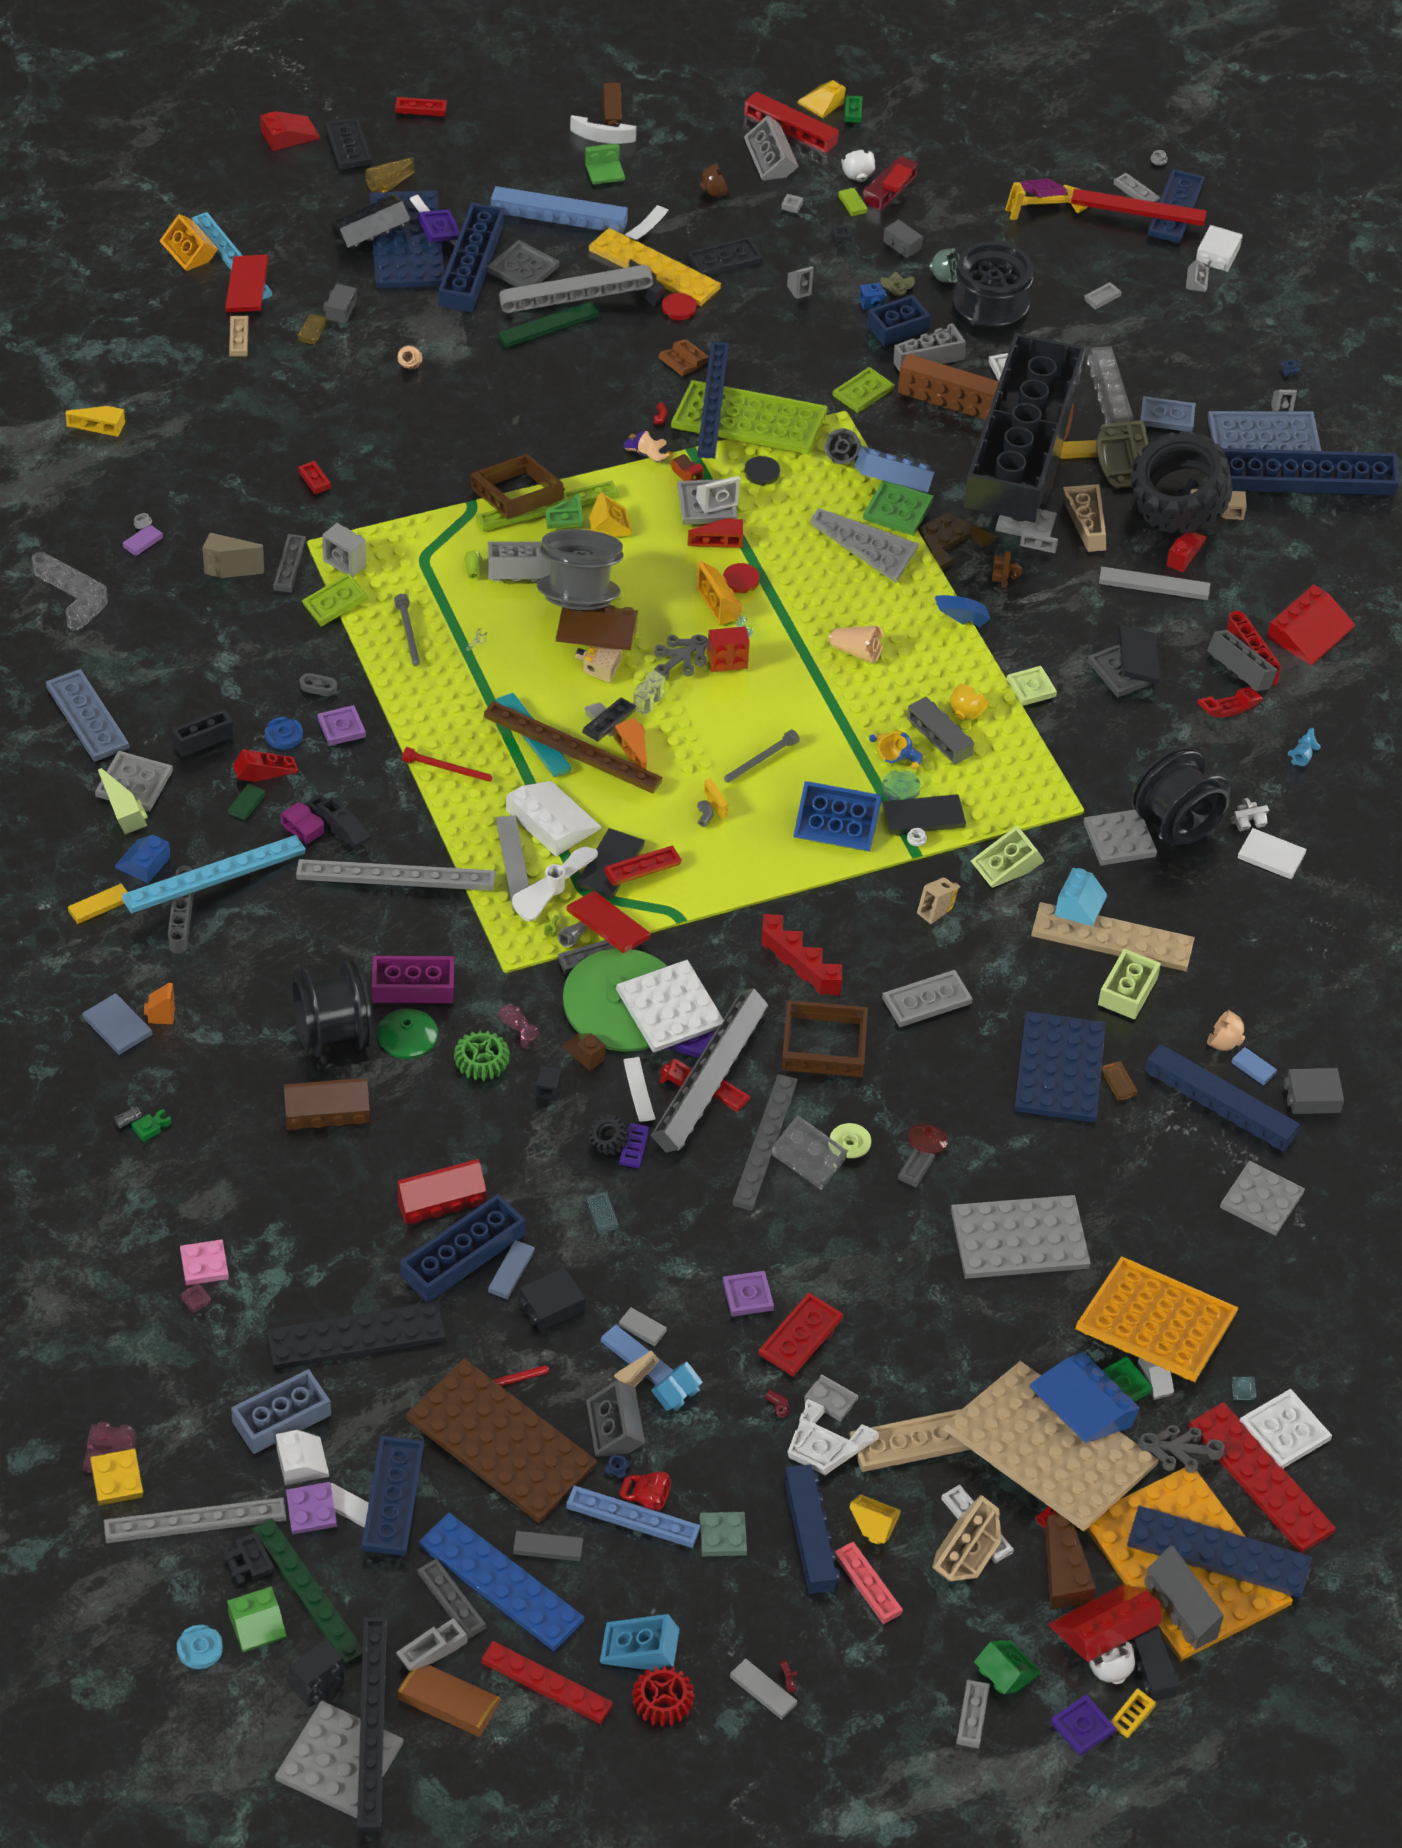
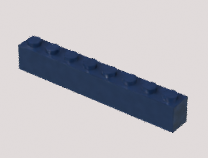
[1145,1044,1300,1151]

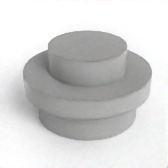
[1151,150,1167,165]
[134,513,152,530]

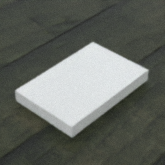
[1238,828,1307,880]

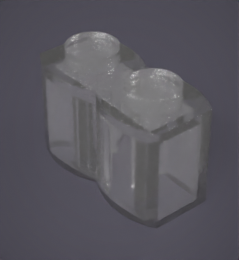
[633,670,665,714]

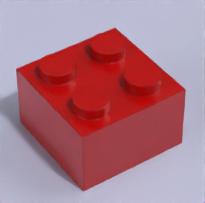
[707,626,750,672]

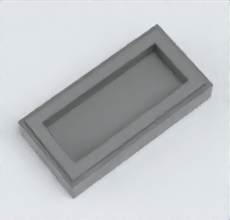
[1084,283,1121,309]
[619,1308,667,1346]

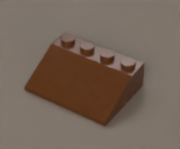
[556,605,638,650]

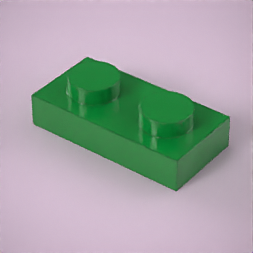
[845,95,862,123]

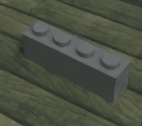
[1207,630,1277,691]
[907,696,974,765]

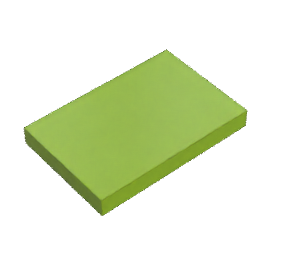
[833,367,895,413]
[302,573,368,627]

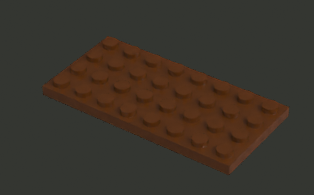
[406,1358,597,1523]

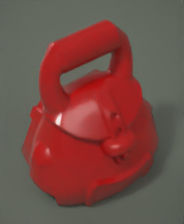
[619,1472,671,1512]

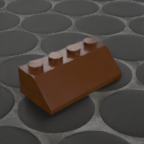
[284,1078,370,1130]

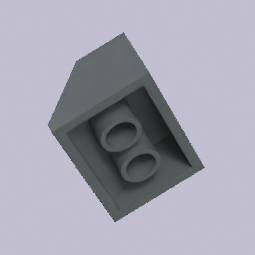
[586,1380,645,1457]

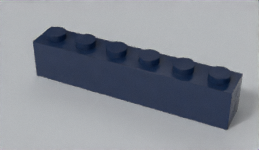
[784,1464,840,1594]

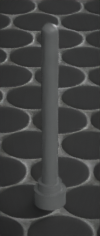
[394,594,420,666]
[724,729,800,783]

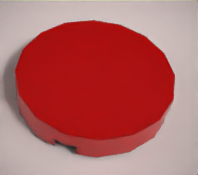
[662,293,697,320]
[723,563,760,594]

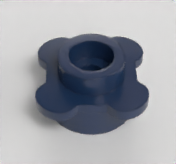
[1281,360,1300,376]
[605,1455,630,1478]

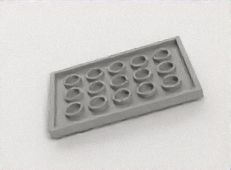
[951,1195,1091,1279]

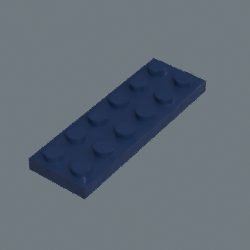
[1148,169,1205,243]
[361,1435,424,1556]

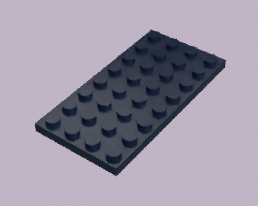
[370,190,444,288]

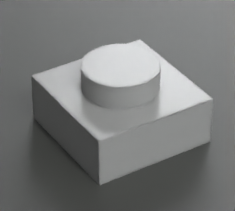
[781,194,803,213]

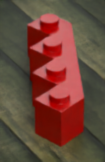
[762,914,842,995]

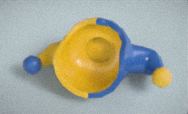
[869,731,923,770]

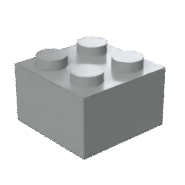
[322,523,366,577]

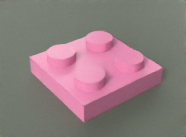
[180,1240,229,1285]

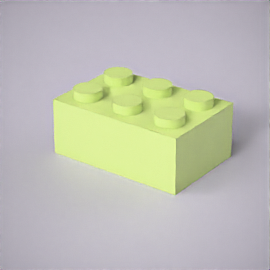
[1098,949,1161,1019]

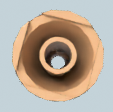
[829,626,883,663]

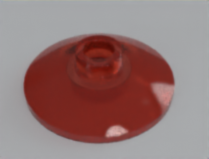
[907,1124,948,1153]

